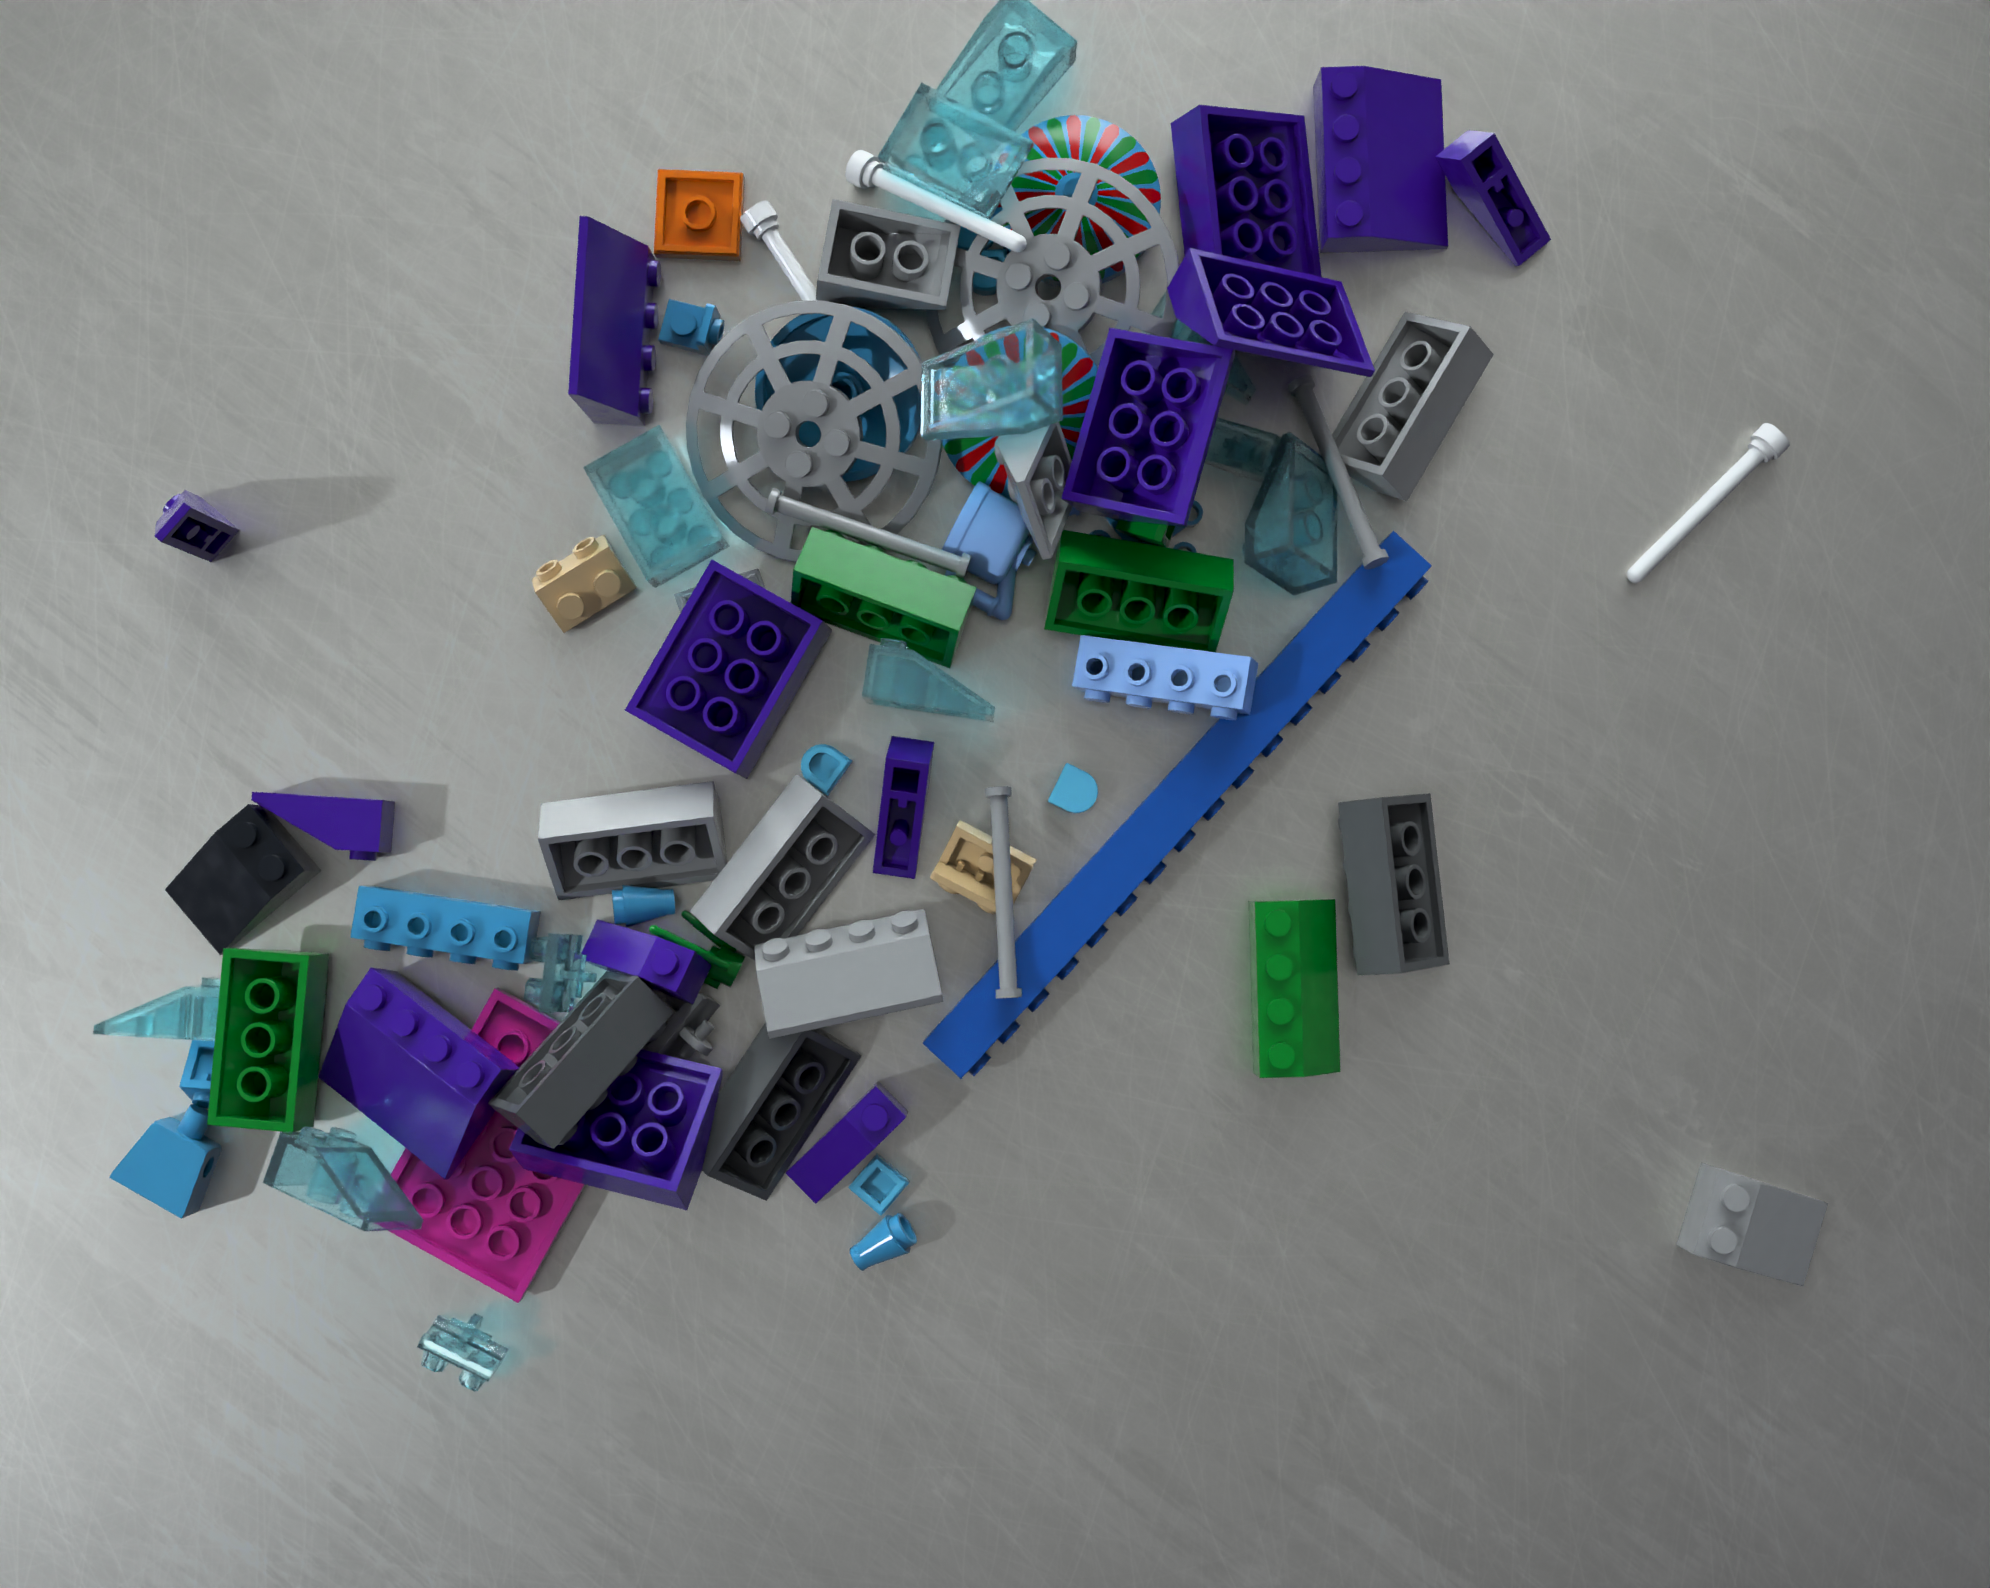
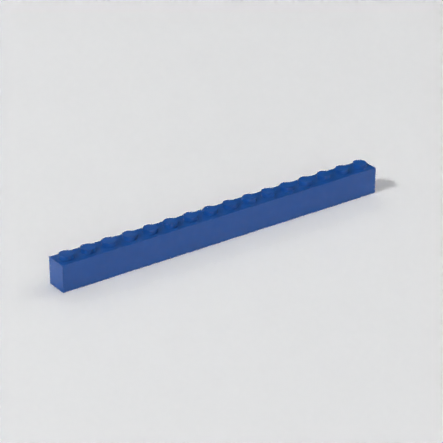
[923,531,1432,1079]

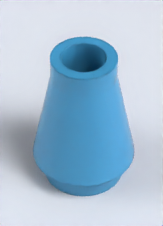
[612,885,675,928]
[850,1213,917,1271]

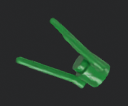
[649,910,746,989]

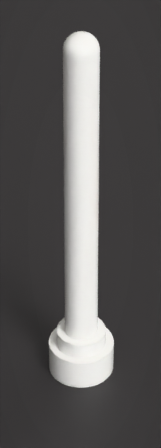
[845,150,1027,252]
[740,200,816,301]
[1627,423,1790,583]

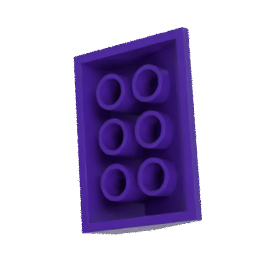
[1313,66,1448,253]
[1171,105,1322,277]
[568,216,661,426]
[1167,248,1375,377]
[1061,328,1236,527]
[625,559,832,779]
[318,967,520,1179]
[509,1049,723,1210]

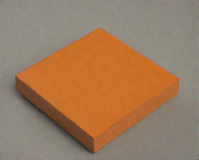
[654,169,745,261]

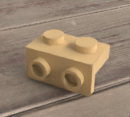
[532,535,637,633]
[930,820,1037,914]

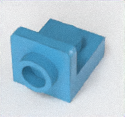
[658,299,724,356]
[179,1038,215,1109]

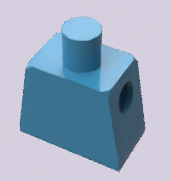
[109,1104,222,1219]

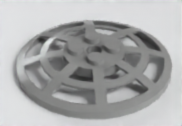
[926,158,1179,369]
[686,300,943,562]

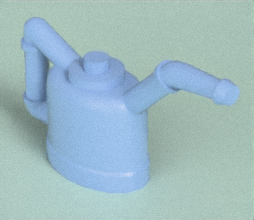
[942,481,1080,621]

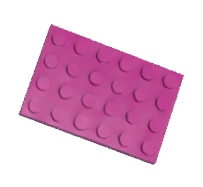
[366,988,586,1303]

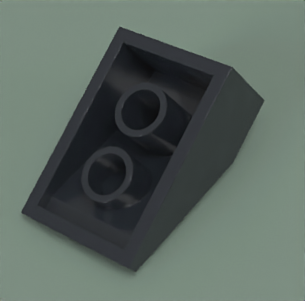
[165,804,321,955]

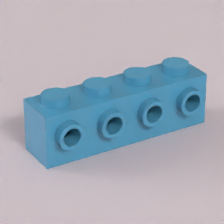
[350,886,541,971]

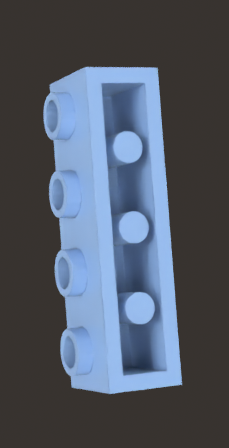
[1072,635,1258,720]

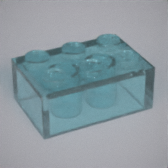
[583,425,730,588]

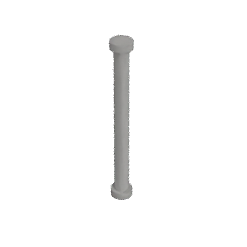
[1288,375,1389,569]
[765,488,972,579]
[985,786,1022,999]

